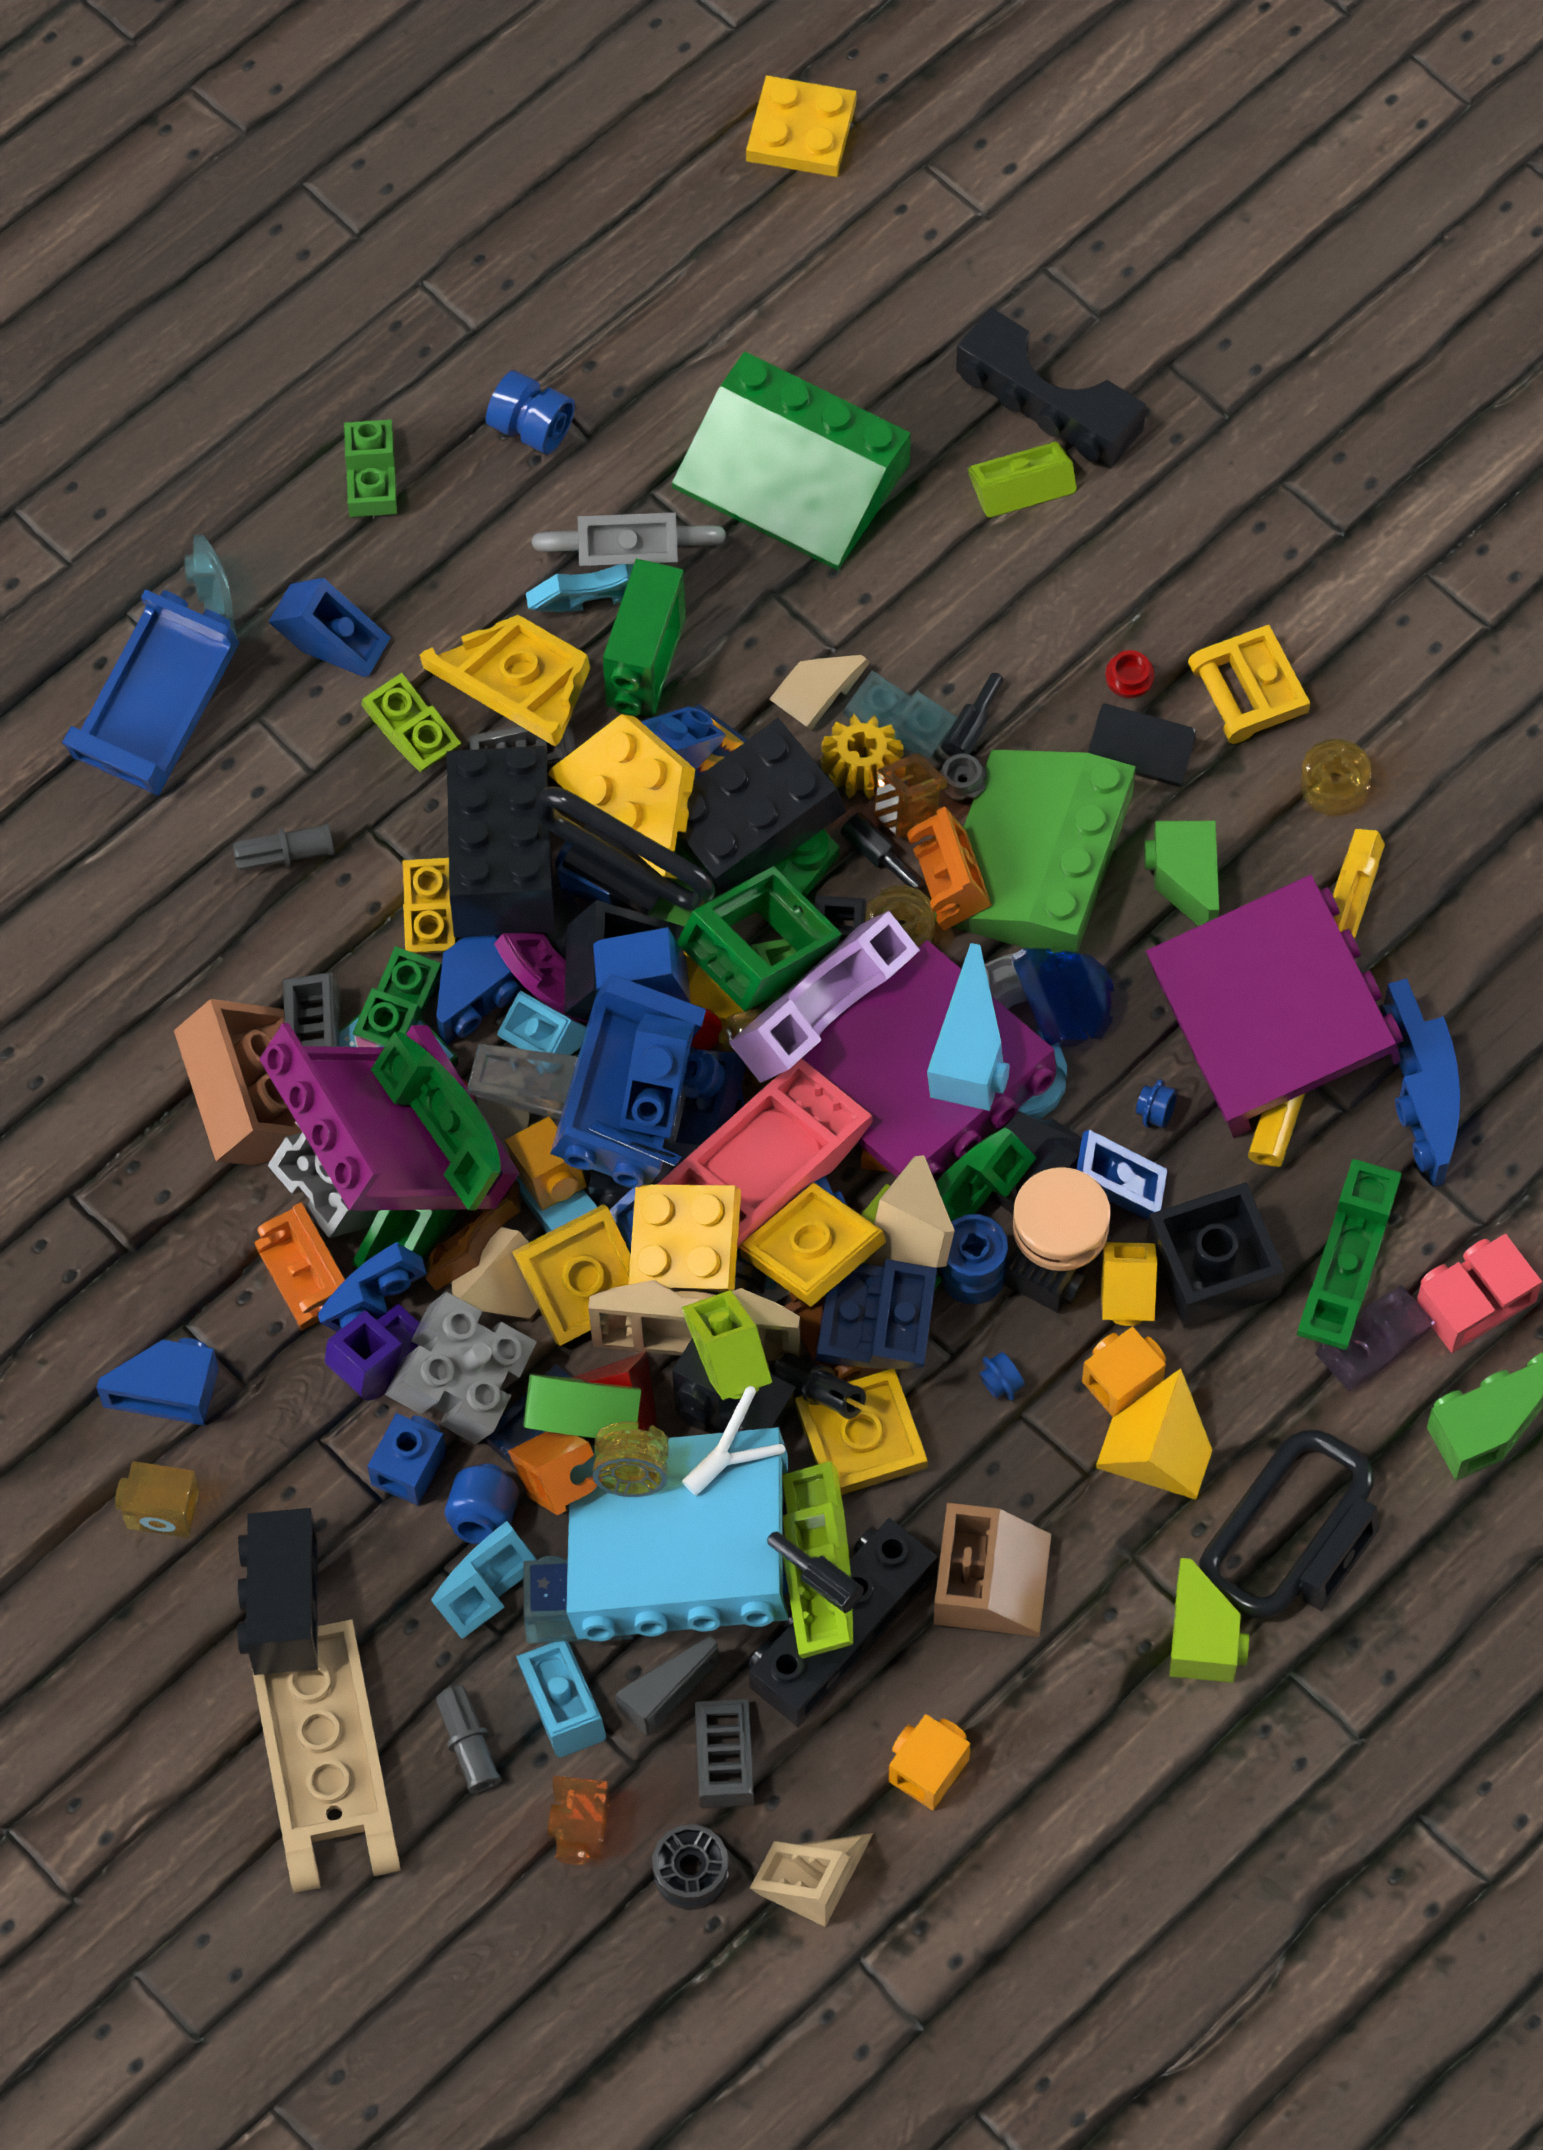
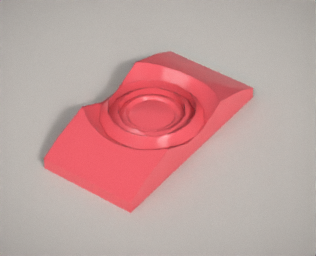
[657,1058,873,1249]

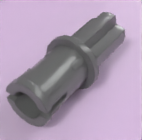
[233,823,334,871]
[436,1685,502,1793]

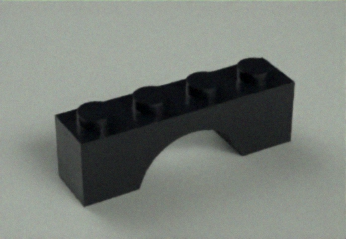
[956,307,1146,469]

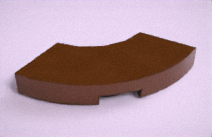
[426,1179,520,1291]

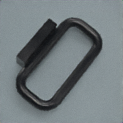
[535,787,715,916]
[1199,1430,1379,1618]

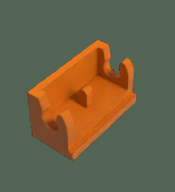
[907,806,992,931]
[254,1202,345,1331]
[508,1431,597,1516]

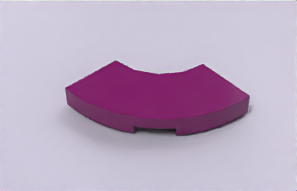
[494,933,588,1023]

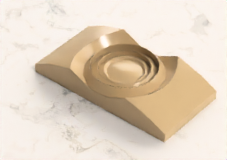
[588,1280,801,1364]

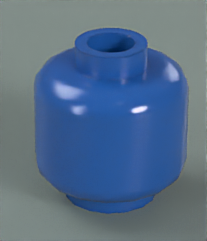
[444,1464,520,1544]

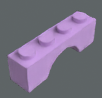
[729,911,920,1083]

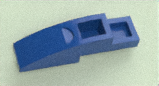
[1379,978,1460,1187]

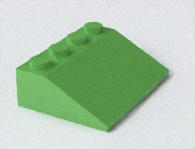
[931,750,1136,963]

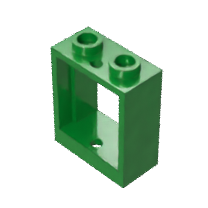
[603,558,686,718]
[677,866,842,1012]

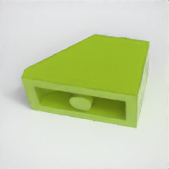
[681,1290,773,1400]
[1169,1558,1249,1683]

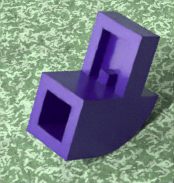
[325,1304,420,1401]

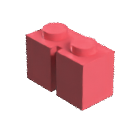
[1416,1233,1542,1353]

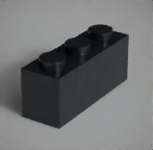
[237,1508,318,1675]

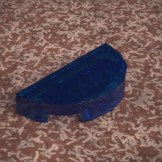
[1035,951,1114,1039]

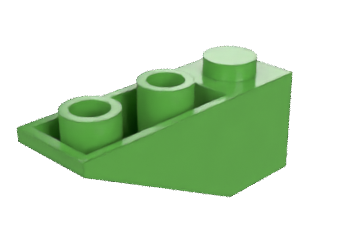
[1427,1352,1543,1481]

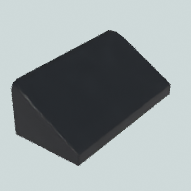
[1088,703,1197,787]

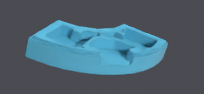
[526,564,634,612]

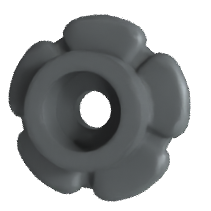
[938,754,987,801]

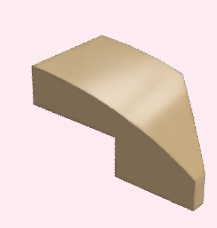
[769,655,870,731]

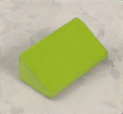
[967,441,1077,517]

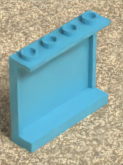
[567,1427,789,1641]

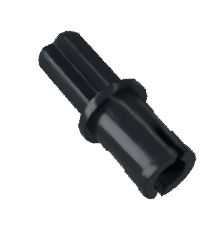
[773,1353,866,1419]

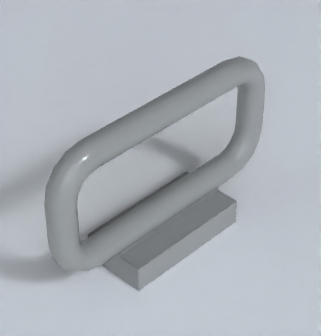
[531,512,726,566]

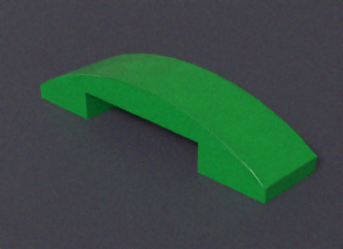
[371,1032,500,1210]
[934,1128,1037,1291]
[1296,1158,1402,1351]

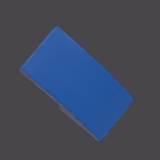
[318,1242,427,1332]

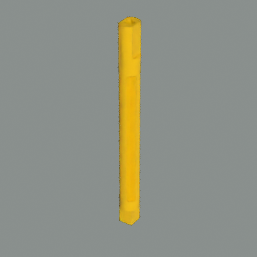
[1248,829,1385,1167]

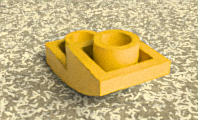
[402,858,456,954]

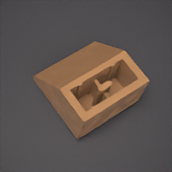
[934,1503,1051,1637]

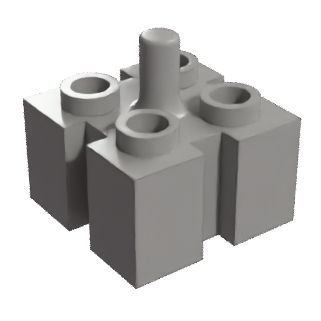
[268,1122,379,1238]
[385,1292,537,1444]

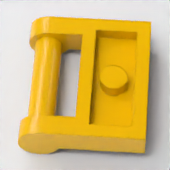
[1188,624,1310,744]

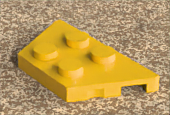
[419,615,591,746]
[548,714,695,879]

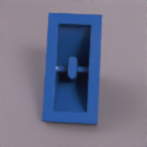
[593,927,690,1003]

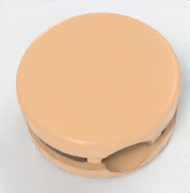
[1013,1167,1110,1271]

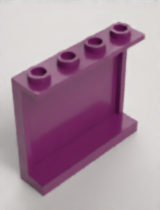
[1146,874,1404,1139]
[802,940,1057,1183]
[259,1023,519,1211]

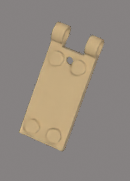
[252,1619,401,1893]

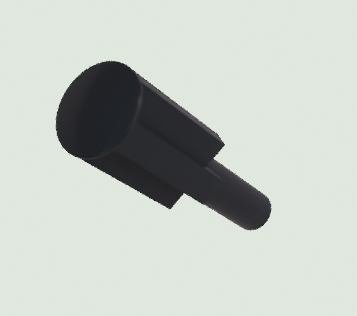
[941,673,1004,757]
[840,812,925,893]
[767,1531,864,1613]

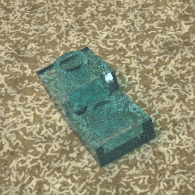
[185,535,237,637]
[842,670,957,758]

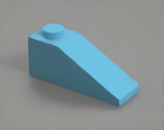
[927,943,1010,1111]

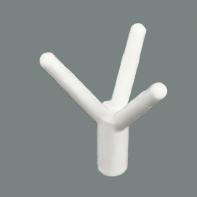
[682,1386,785,1496]

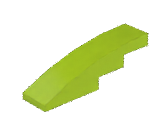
[782,1461,853,1659]

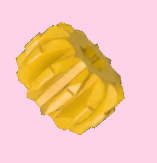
[820,714,904,800]

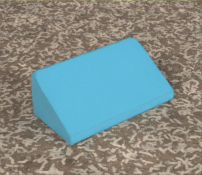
[497,991,587,1068]

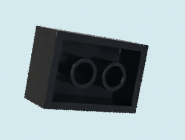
[676,718,846,895]

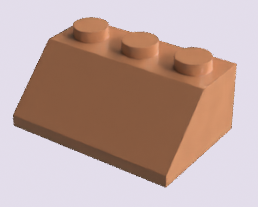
[174,999,302,1166]

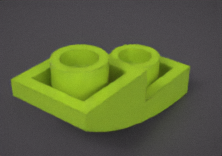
[361,673,461,773]

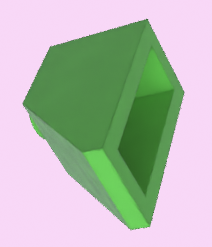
[1144,821,1219,926]

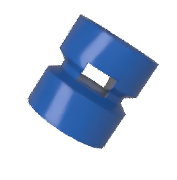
[486,370,575,455]
[939,1214,1008,1304]

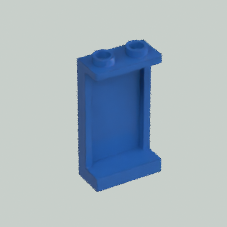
[62,590,240,796]
[550,974,706,1188]

